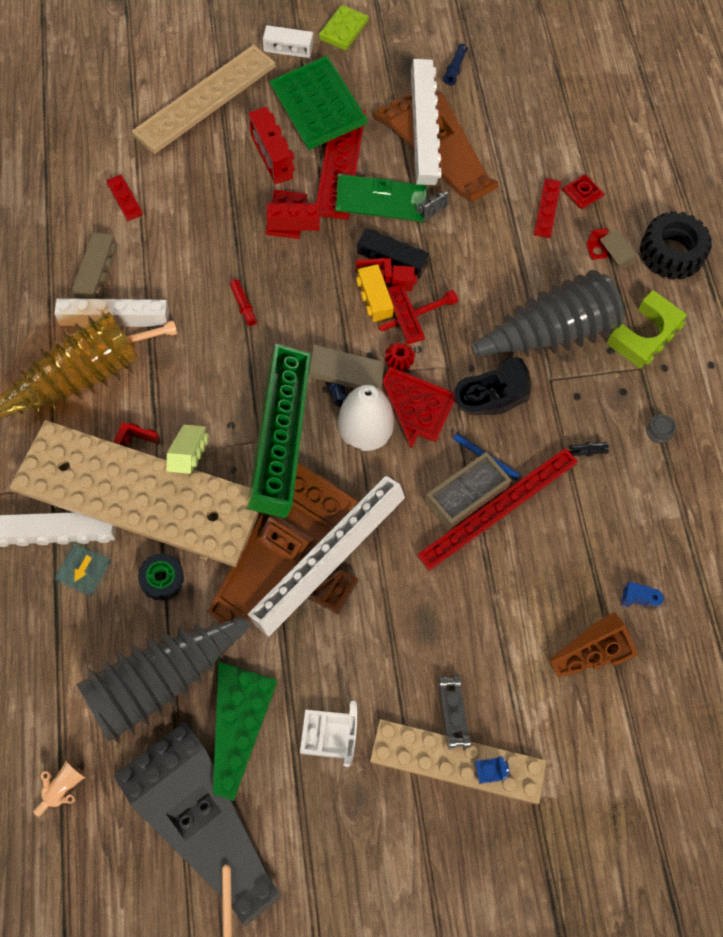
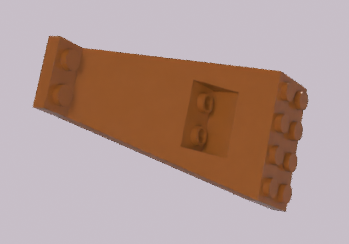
[372,91,499,202]
[207,462,359,623]

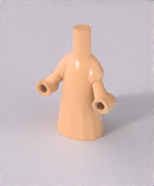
[33,760,86,817]

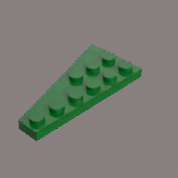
[213,662,278,801]

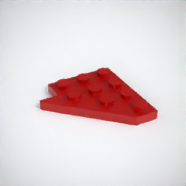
[382,367,455,448]

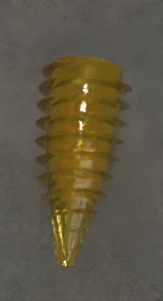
[0,310,139,419]

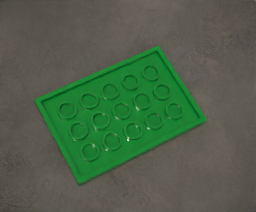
[269,56,368,150]

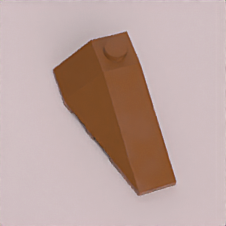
[550,612,638,677]

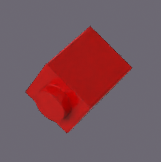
[392,265,417,292]

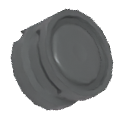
[647,414,676,444]

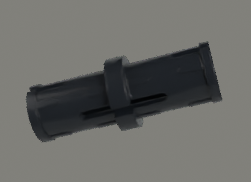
[569,442,609,457]

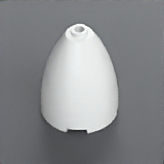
[338,385,394,451]

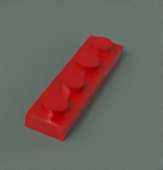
[534,178,561,239]
[387,284,425,345]

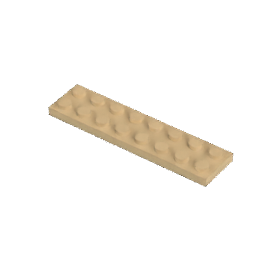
[370,719,546,805]

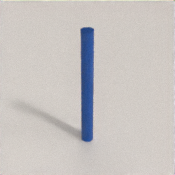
[453,433,520,480]

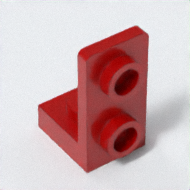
[355,258,393,286]
[113,422,160,447]

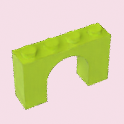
[606,290,687,369]

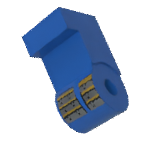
[621,582,664,610]

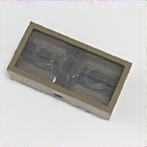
[425,452,512,532]

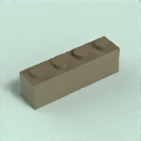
[72,232,118,299]

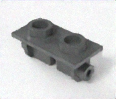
[417,192,449,221]

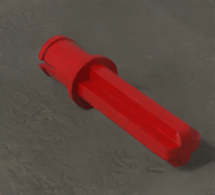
[229,279,258,327]

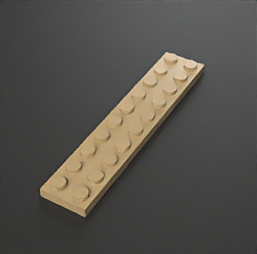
[132,45,276,154]

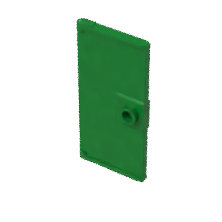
[335,174,426,223]

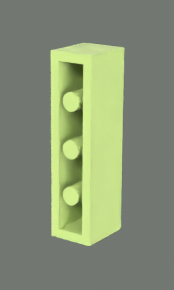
[167,424,209,474]

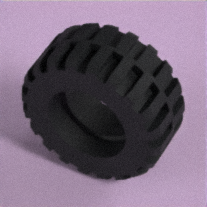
[640,211,712,280]

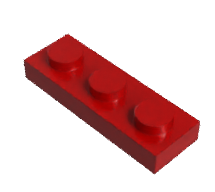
[106,174,143,222]

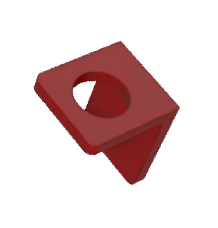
[586,228,608,260]

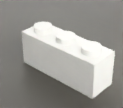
[263,25,313,58]

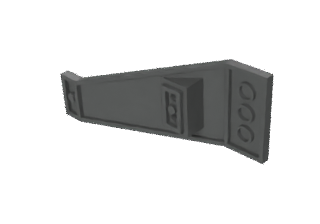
[113,721,282,927]

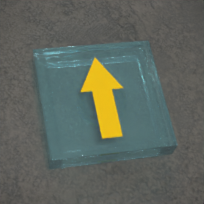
[55,544,111,597]

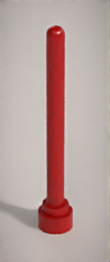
[379,290,458,331]

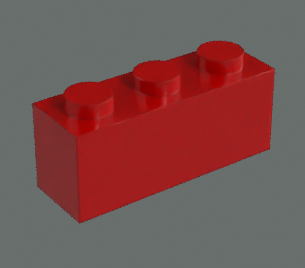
[267,203,320,231]

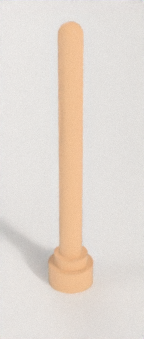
[90,320,178,353]
[222,865,232,937]

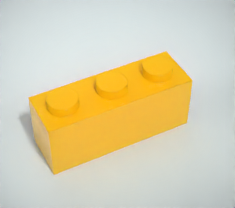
[355,265,394,322]

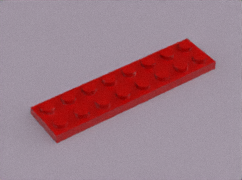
[316,110,366,220]

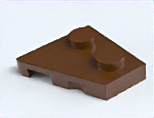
[307,570,358,614]

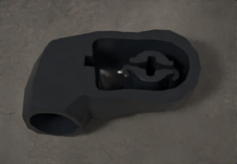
[454,357,531,416]

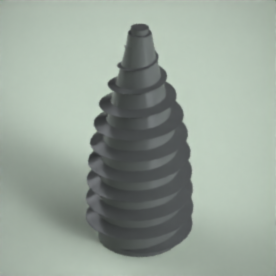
[471,270,624,357]
[76,616,250,744]

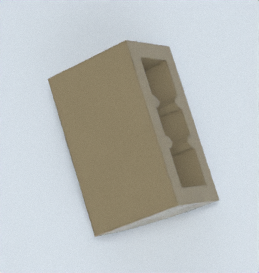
[600,229,637,269]

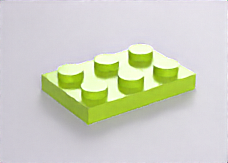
[319,5,369,51]

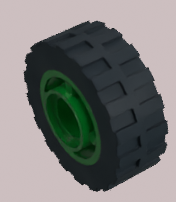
[138,553,184,601]

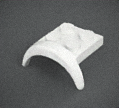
[300,701,358,767]

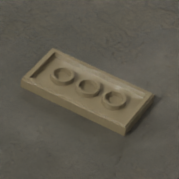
[308,345,384,390]

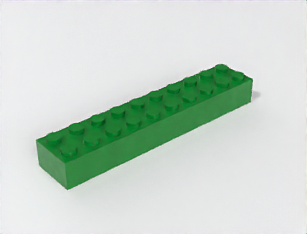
[246,344,311,518]

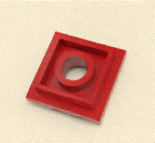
[562,174,605,210]

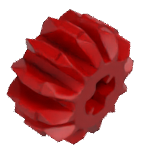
[384,341,415,371]

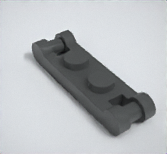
[438,675,470,750]

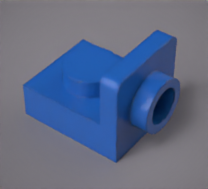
[475,756,510,784]

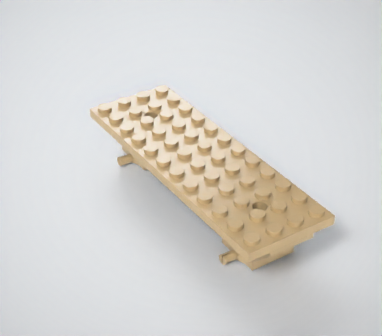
[9,420,259,567]

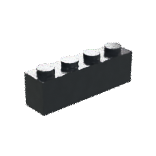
[357,228,430,279]

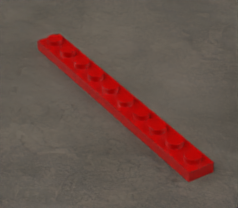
[417,448,578,572]

